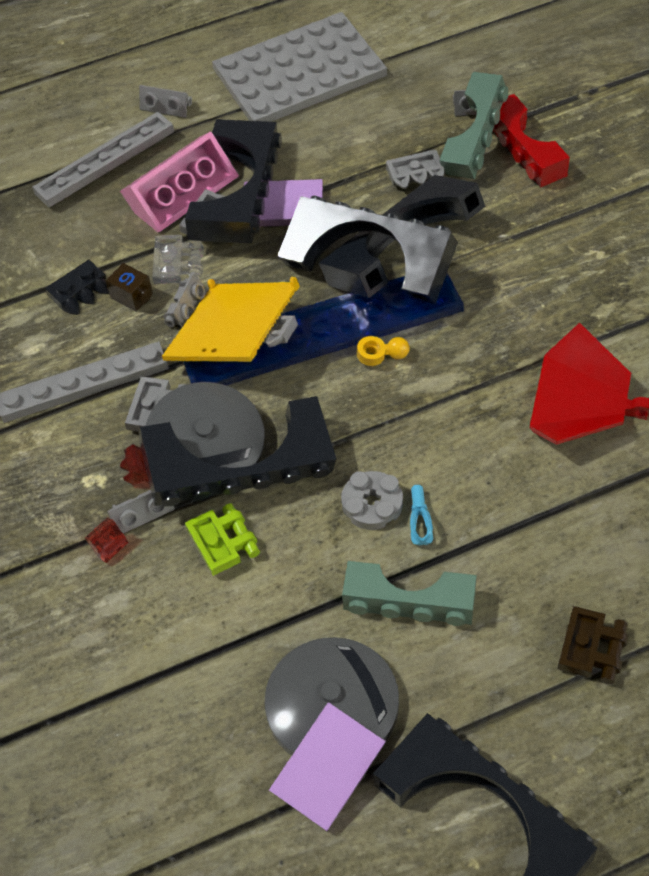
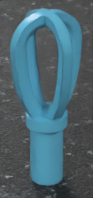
[410,485,433,546]

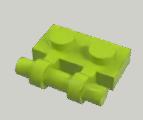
[185,503,260,576]

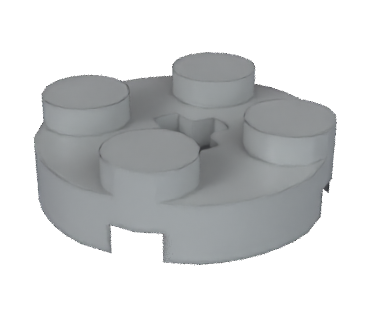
[341,471,403,530]

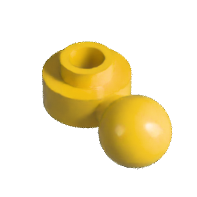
[357,336,410,366]

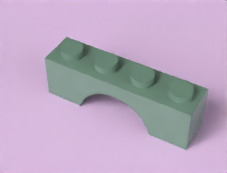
[439,72,508,179]
[342,561,477,626]

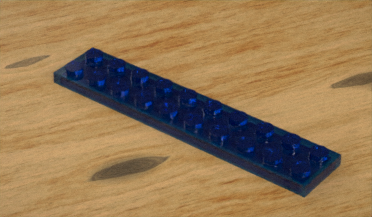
[182,273,464,386]

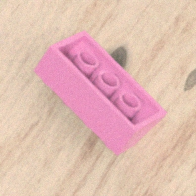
[120,131,239,232]

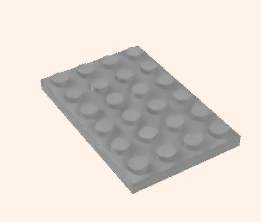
[212,12,387,122]

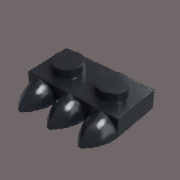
[45,259,109,315]

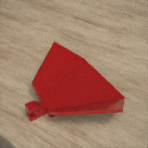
[529,323,649,445]

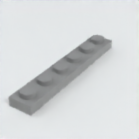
[33,112,174,208]
[0,341,169,423]

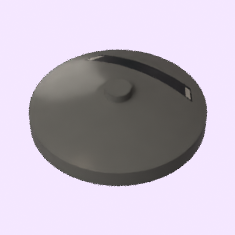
[145,382,264,468]
[265,637,399,756]

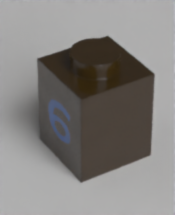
[106,263,153,312]

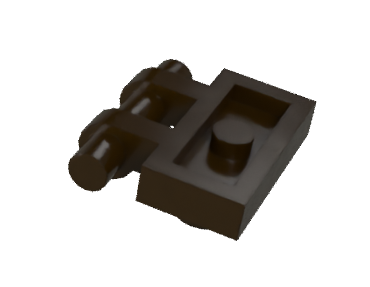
[557,606,628,684]

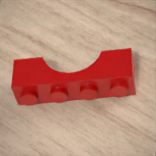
[493,94,570,188]

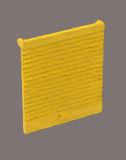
[161,277,300,362]

